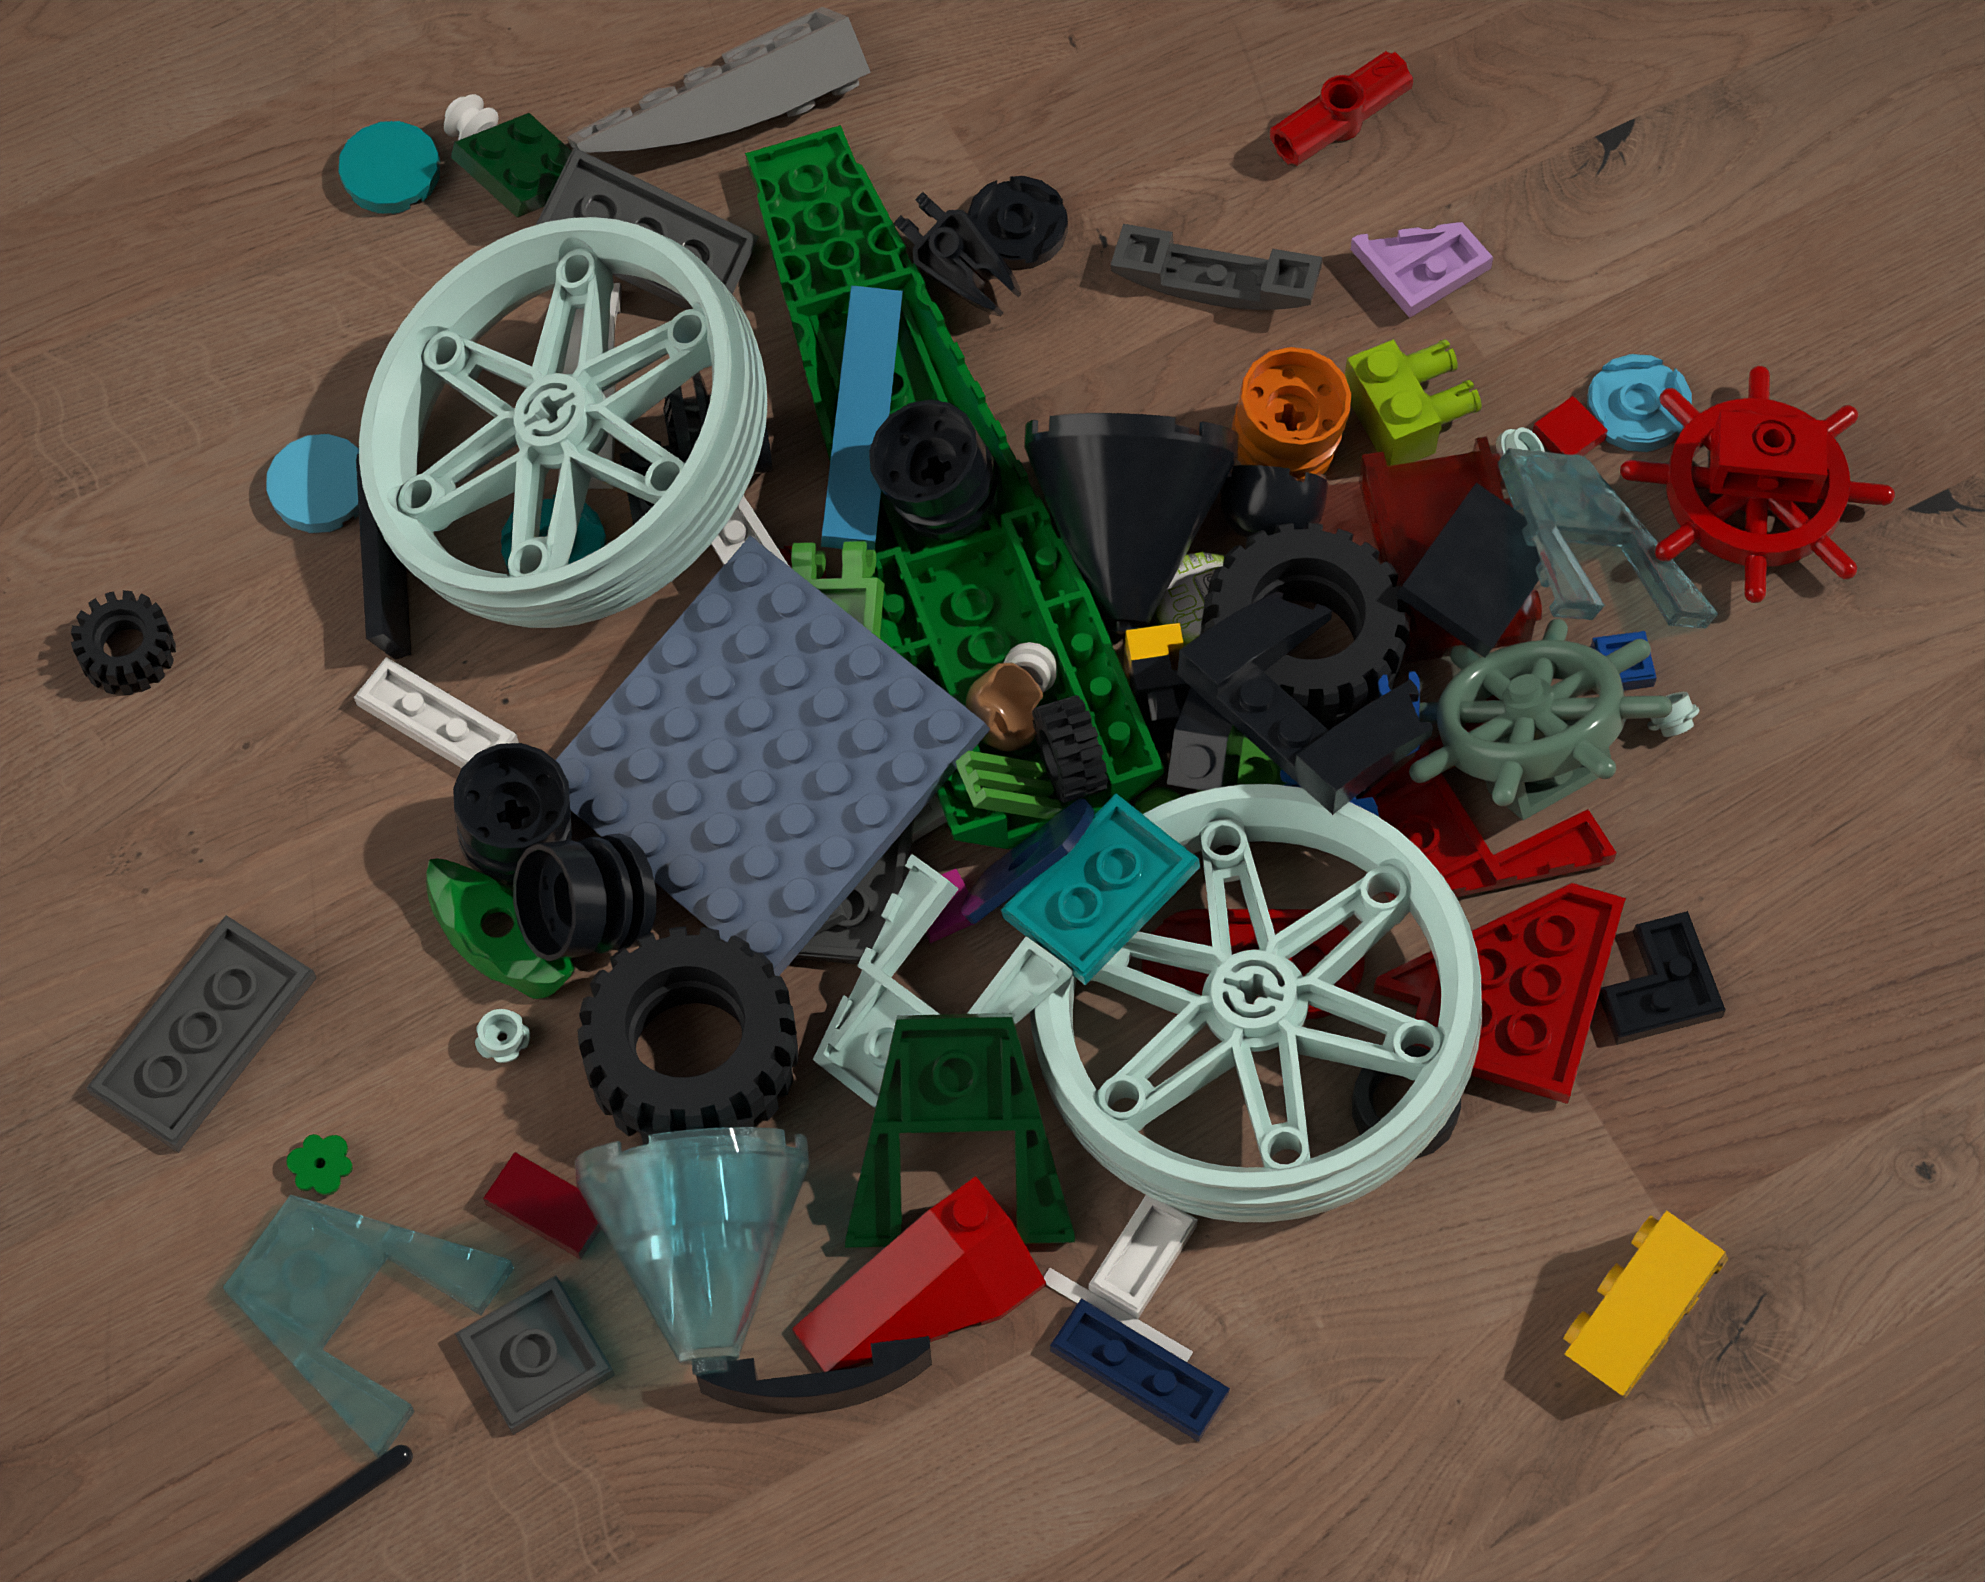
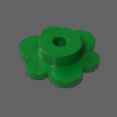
[286,1134,353,1196]

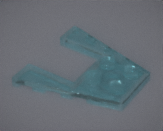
[1497,448,1718,629]
[223,1195,514,1458]

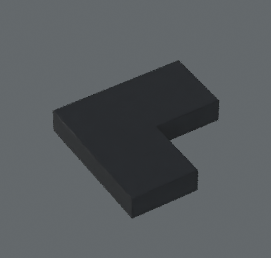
[1599,911,1726,1045]

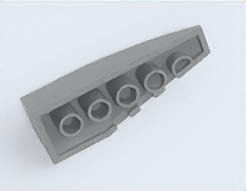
[567,7,871,153]

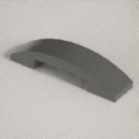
[1110,224,1323,310]

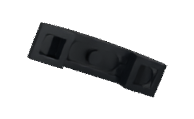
[695,1336,932,1414]

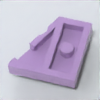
[1350,222,1493,318]

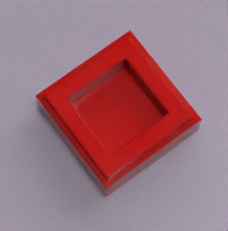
[1532,396,1608,468]

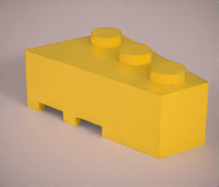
[1563,1210,1728,1398]

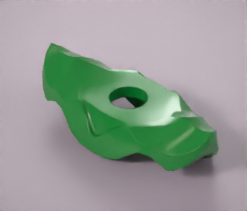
[426,858,574,999]

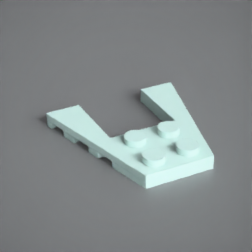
[813,854,1074,1108]

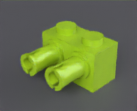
[1345,339,1482,472]

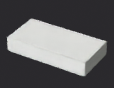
[1089,1195,1198,1319]

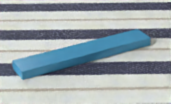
[821,285,903,550]

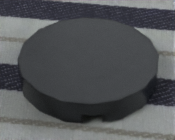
[967,176,1068,270]

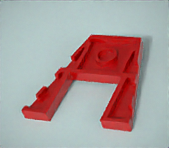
[1359,695,1617,902]

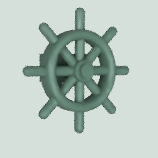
[1409,619,1672,821]

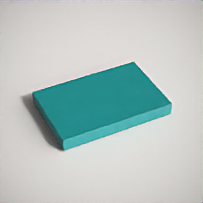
[1001,794,1200,985]

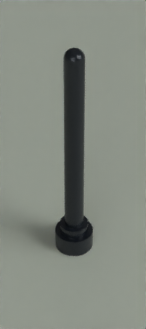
[175,1444,413,1582]

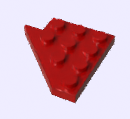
[1373,883,1626,1104]

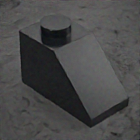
[1167,687,1244,791]

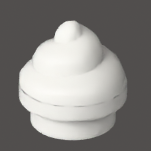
[1004,642,1058,693]

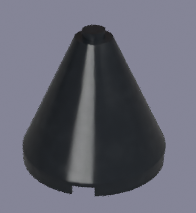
[1024,413,1239,635]

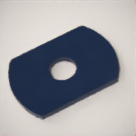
[961,798,1094,924]

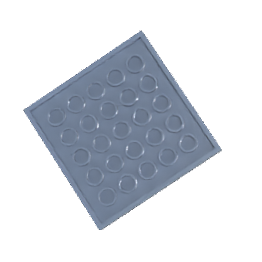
[555,536,990,976]

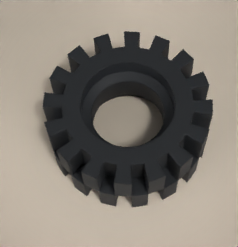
[71,590,176,695]
[1032,695,1108,803]

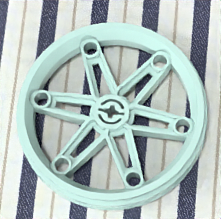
[359,217,768,628]
[1030,784,1482,1222]

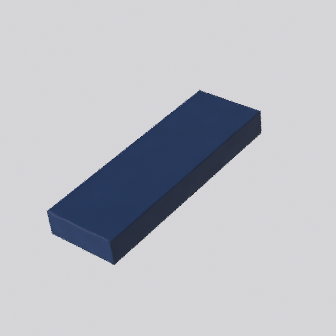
[1050,1298,1230,1442]

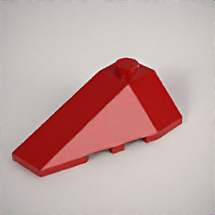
[792,1176,1046,1372]

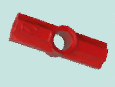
[1270,51,1413,166]

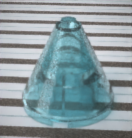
[575,1127,810,1375]

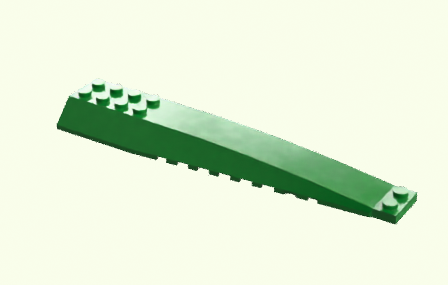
[745,125,1164,850]

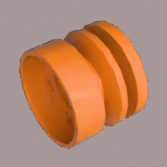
[1232,347,1351,482]

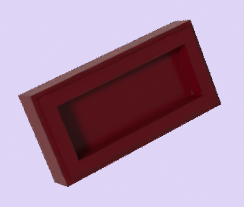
[483,1152,612,1260]

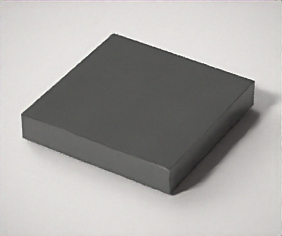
[455,1275,615,1435]

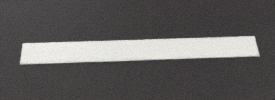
[1044,1268,1193,1362]

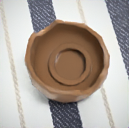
[966,662,1043,752]

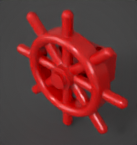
[1620,365,1895,603]

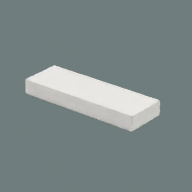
[354,657,519,768]

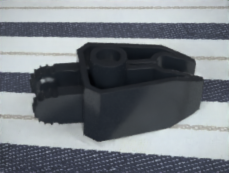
[893,192,1021,317]

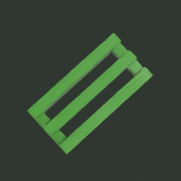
[955,750,1062,820]

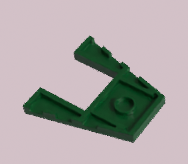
[845,1013,1075,1248]

